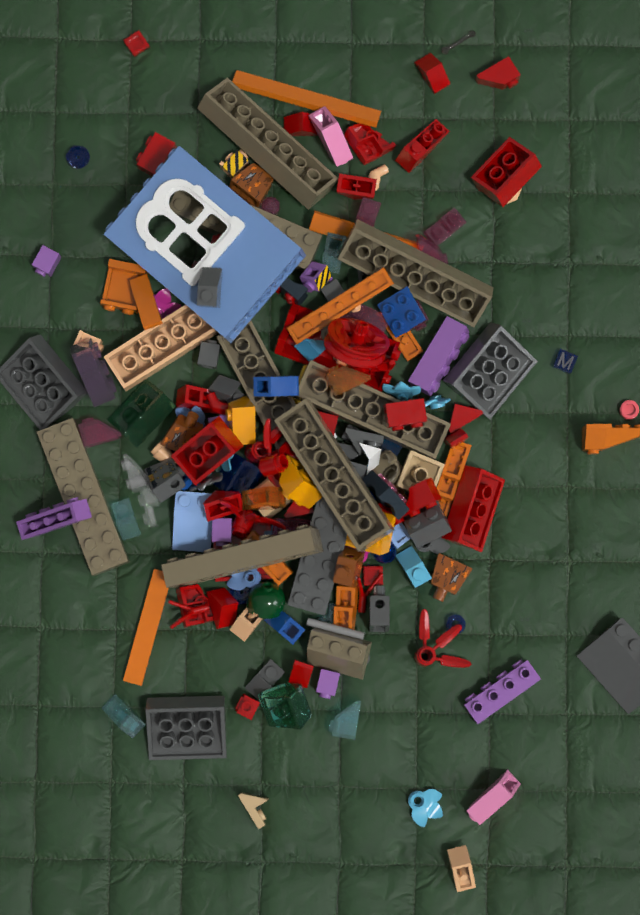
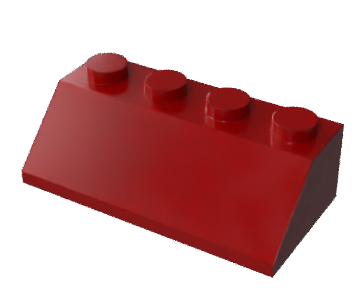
[441,465,505,552]

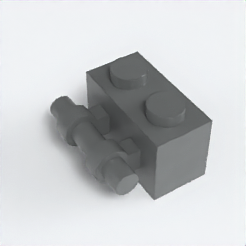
[404,501,452,548]

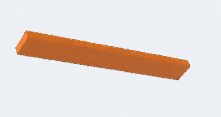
[232,70,381,128]

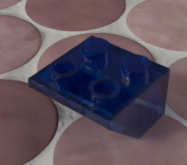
[213,453,262,503]

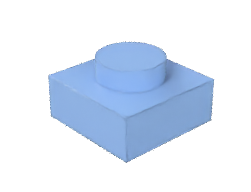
[391,523,411,549]

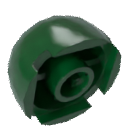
[247,582,285,619]

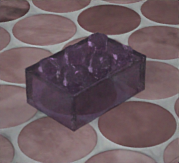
[70,338,117,407]

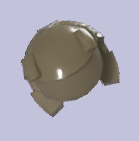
[365,450,403,487]

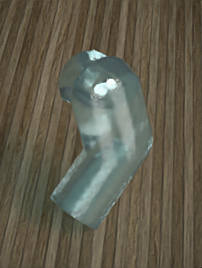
[317,603,336,624]

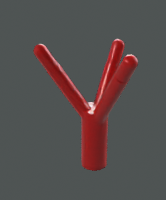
[357,573,383,613]
[168,600,210,629]

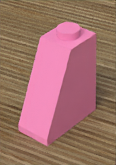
[308,106,353,167]
[467,770,521,825]

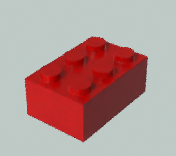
[471,137,542,207]
[171,416,244,486]

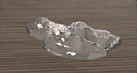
[121,454,161,528]

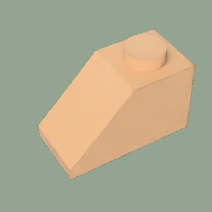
[230,608,263,642]
[447,845,476,892]

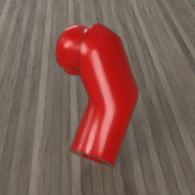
[206,392,228,415]

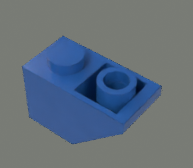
[253,376,299,397]
[264,611,305,645]

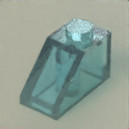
[102,694,146,739]
[329,700,361,740]

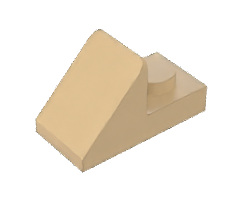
[238,793,268,829]

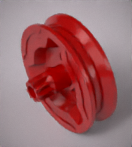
[324,318,390,368]

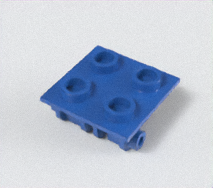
[377,286,426,338]

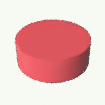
[619,400,639,420]

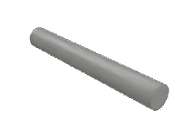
[307,618,365,640]

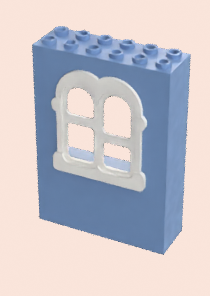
[104,146,306,343]

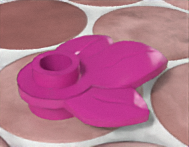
[154,288,181,319]

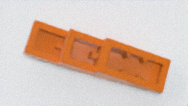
[436,442,472,517]
[333,584,358,630]

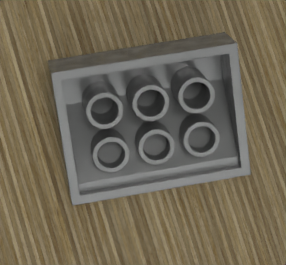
[443,322,538,420]
[0,335,88,430]
[577,617,640,714]
[146,696,227,760]

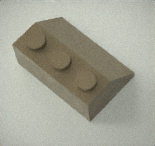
[307,628,372,680]

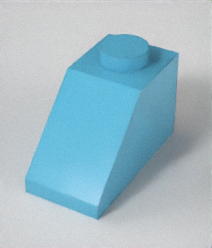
[395,546,432,589]

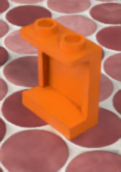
[100,259,148,315]

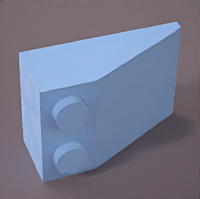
[172,491,212,552]

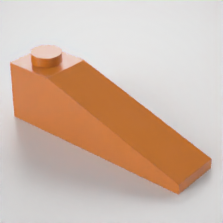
[582,424,640,455]

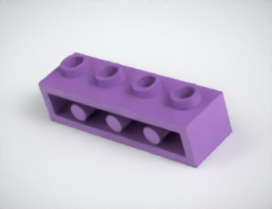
[408,316,469,397]
[16,497,92,540]
[463,659,541,724]

